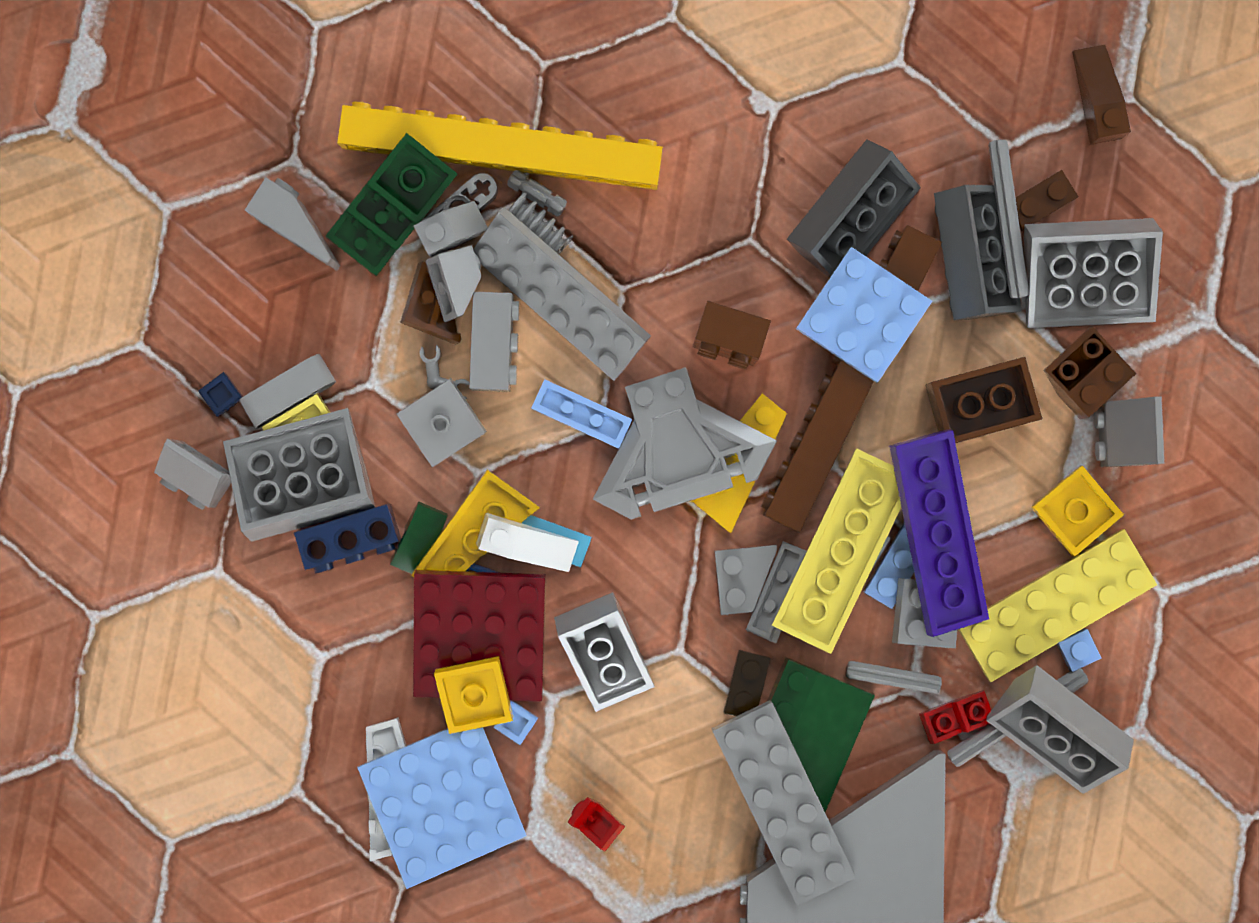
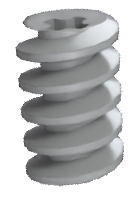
[508,193,573,254]

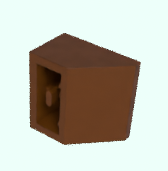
[1043,326,1136,419]

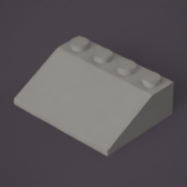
[1023,218,1163,328]
[223,408,376,542]

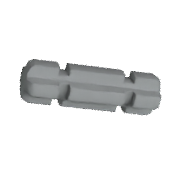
[507,170,567,216]

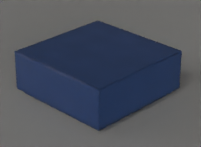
[198,372,243,417]

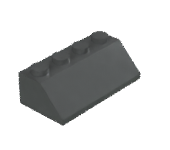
[787,139,921,278]
[934,185,1022,320]

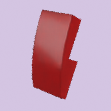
[919,690,992,744]

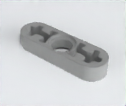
[421,173,498,222]

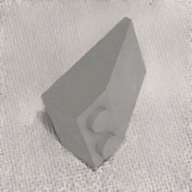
[245,177,340,271]
[1094,396,1165,467]
[554,592,655,712]

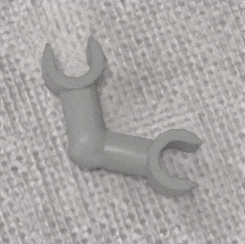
[420,345,470,400]

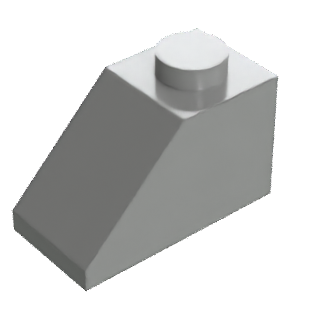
[414,201,488,258]
[425,245,481,322]

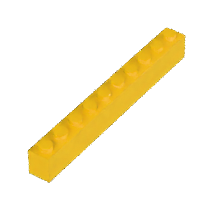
[337,101,663,190]

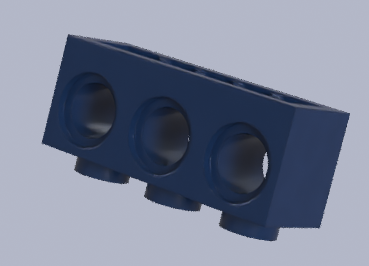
[294,504,401,574]

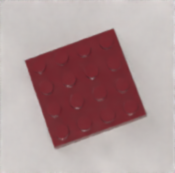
[413,570,546,701]

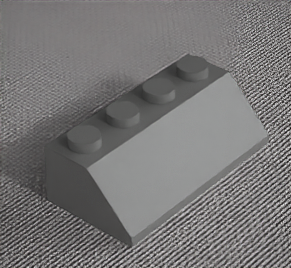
[986,665,1134,794]

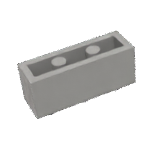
[469,292,519,392]

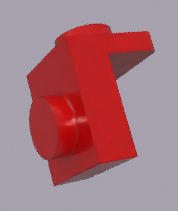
[568,797,625,851]

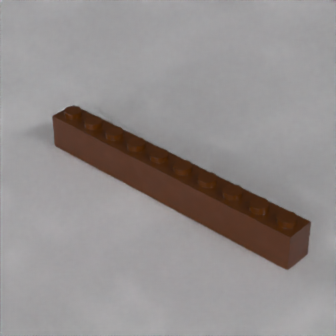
[761,225,942,533]

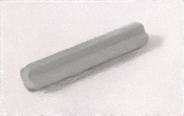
[846,661,942,694]

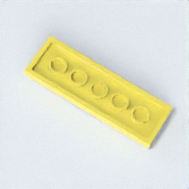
[772,448,901,654]
[958,529,1157,682]

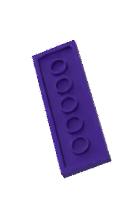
[889,430,989,637]

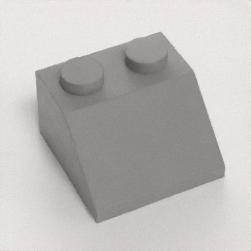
[154,439,231,510]

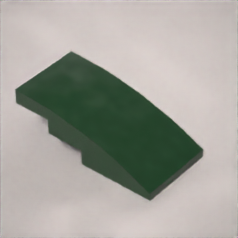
[325,133,457,276]

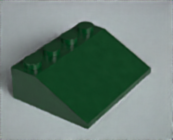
[767,657,875,812]

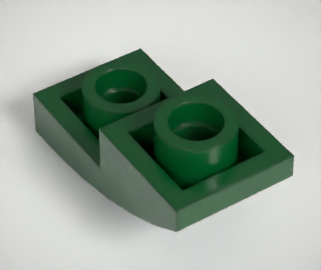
[390,501,448,574]

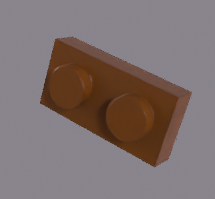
[1015,170,1078,232]

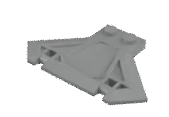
[593,367,777,520]

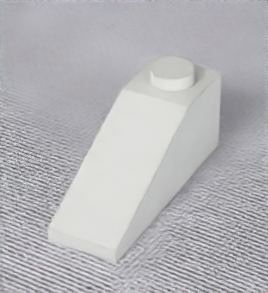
[476,513,579,572]

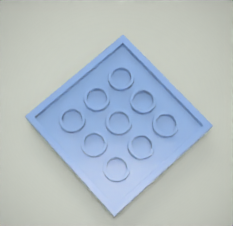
[357,727,527,889]

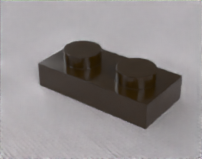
[723,650,771,716]

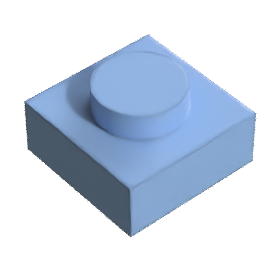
[1057,628,1101,672]

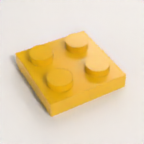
[1031,466,1124,556]
[434,656,514,734]

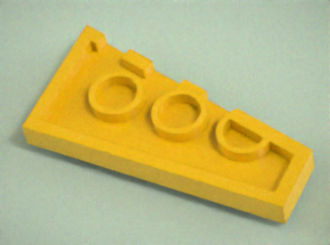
[691,393,787,533]
[411,469,540,577]

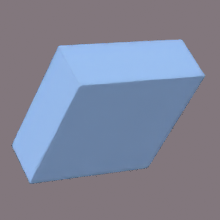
[493,700,539,745]

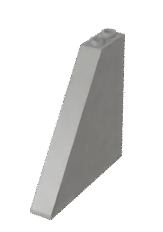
[739,750,946,923]

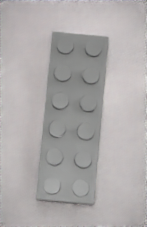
[473,207,651,380]
[711,700,856,906]

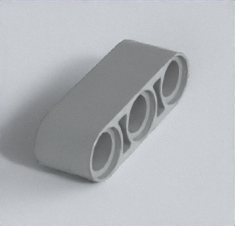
[239,354,336,429]

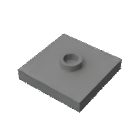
[397,378,487,467]

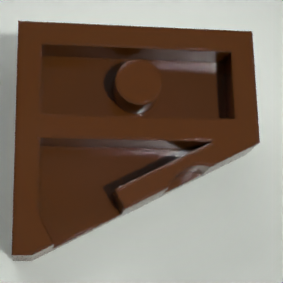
[400,261,461,345]

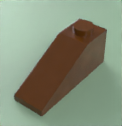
[1072,45,1131,145]

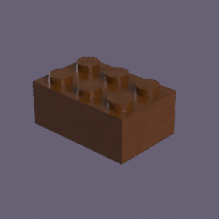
[693,301,771,369]
[925,357,1043,443]

